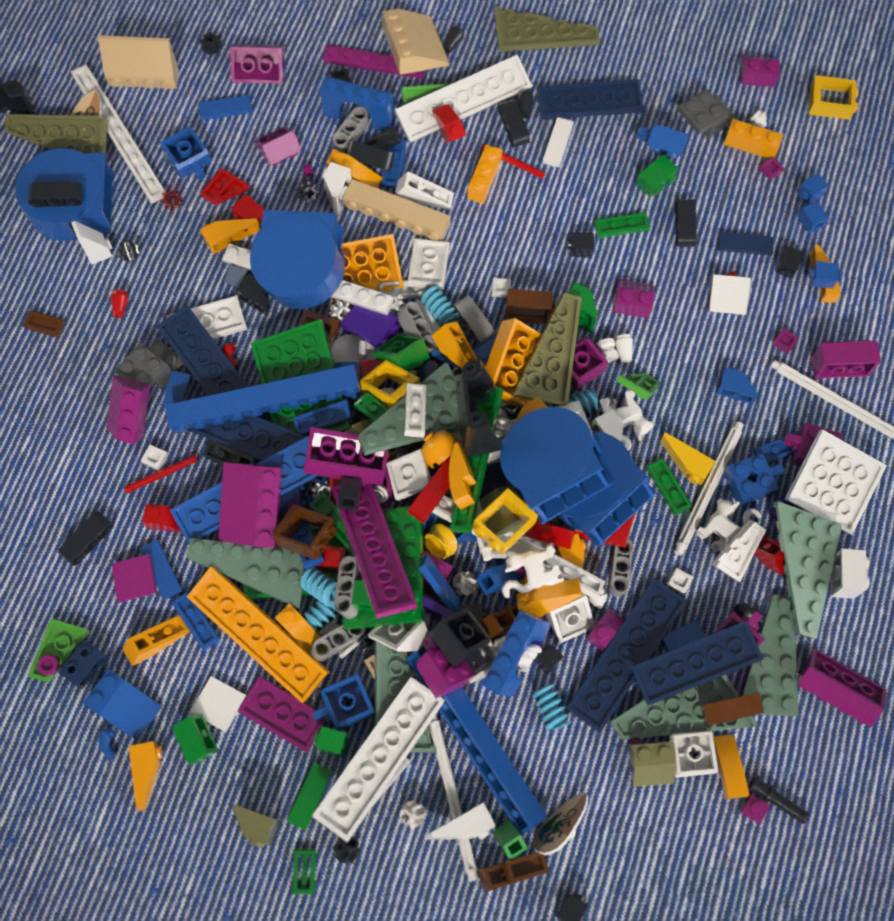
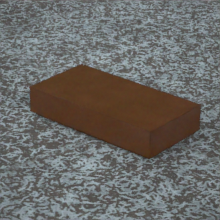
[23,310,66,339]

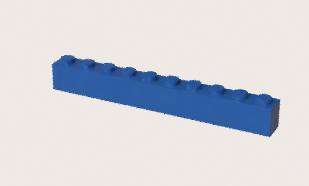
[165,364,361,433]
[406,646,548,836]

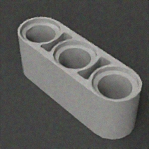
[333,107,368,154]
[452,296,497,347]
[397,302,437,354]
[609,538,633,597]
[334,556,362,619]
[310,625,365,662]

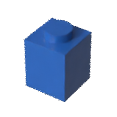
[797,173,829,204]
[798,201,829,234]
[809,261,839,289]

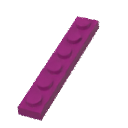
[323,45,425,79]

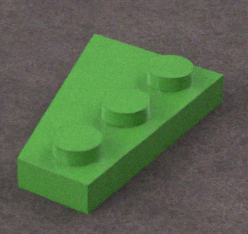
[28,618,91,683]

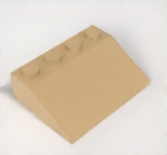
[382,9,449,75]
[98,35,179,89]

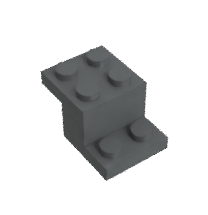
[677,89,737,138]
[114,339,185,390]

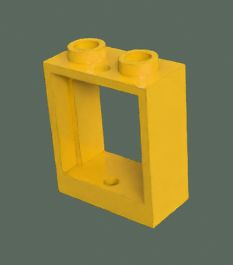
[809,75,859,120]
[360,360,420,409]
[473,488,538,555]

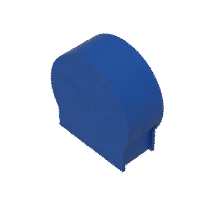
[15,148,113,241]
[250,210,345,309]
[500,407,613,524]
[558,431,657,547]

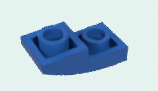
[162,370,191,408]

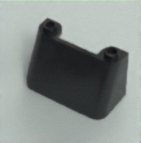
[0,80,36,115]
[456,358,503,457]

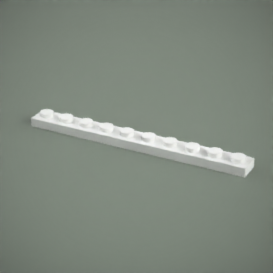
[71,65,167,204]
[222,244,394,316]
[432,496,605,600]

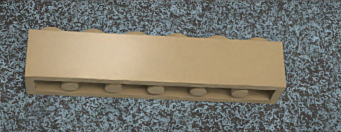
[343,179,451,242]

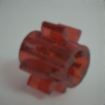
[160,189,183,212]

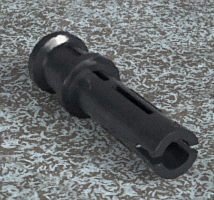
[748,775,810,824]

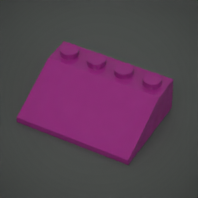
[218,462,283,548]

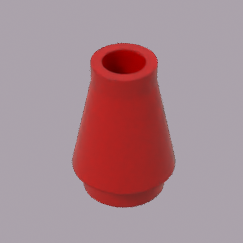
[110,290,129,318]

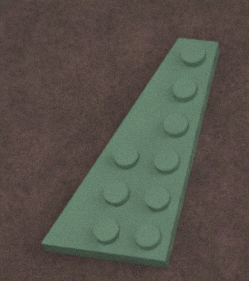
[187,538,306,610]
[741,595,799,717]
[374,641,436,753]

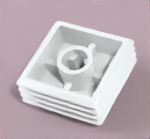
[669,731,718,777]

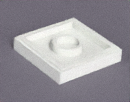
[709,275,751,315]
[387,449,431,501]
[190,676,246,732]

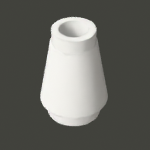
[615,334,633,363]

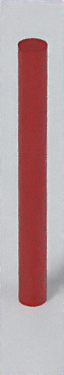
[481,143,546,179]
[124,454,198,494]

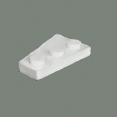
[711,520,766,582]

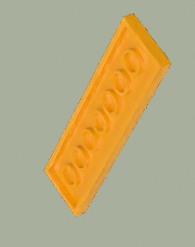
[187,566,330,704]

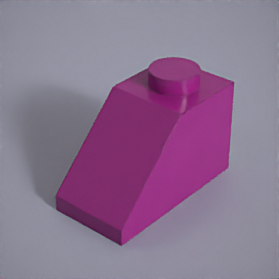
[586,609,625,652]

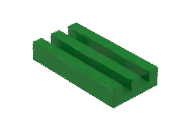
[293,849,316,894]

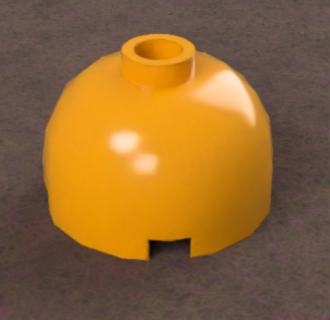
[421,431,461,469]

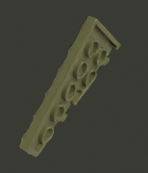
[494,6,600,52]
[5,114,108,157]
[511,293,582,406]

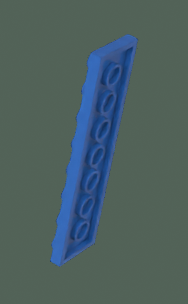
[170,436,319,544]

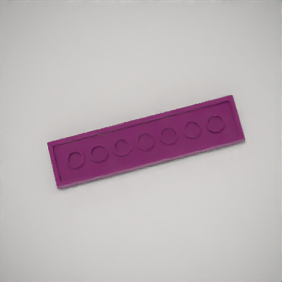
[332,482,417,619]

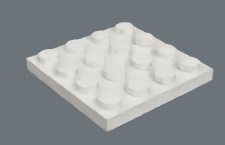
[785,430,887,535]

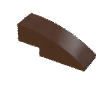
[480,605,519,639]
[700,692,764,726]
[477,852,549,892]

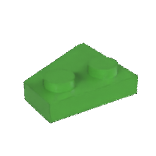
[616,373,661,400]

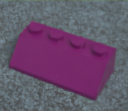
[303,427,388,485]
[797,648,887,727]

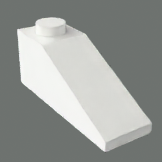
[395,172,454,209]
[71,221,113,264]
[425,803,496,840]

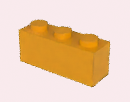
[723,119,783,159]
[467,144,503,204]

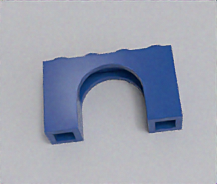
[320,76,394,131]
[448,524,525,596]
[482,610,551,696]

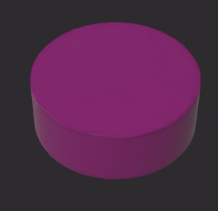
[37,654,60,676]

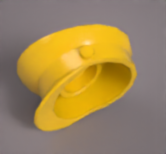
[424,524,457,560]

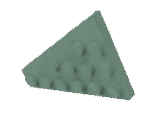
[358,363,460,456]
[773,501,842,639]
[610,675,758,740]

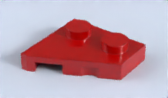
[200,168,250,206]

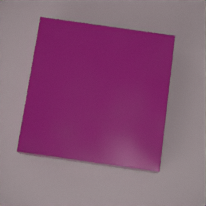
[112,554,157,603]

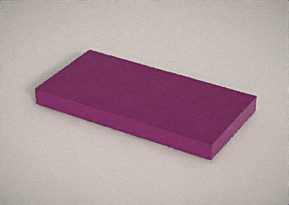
[238,676,327,753]

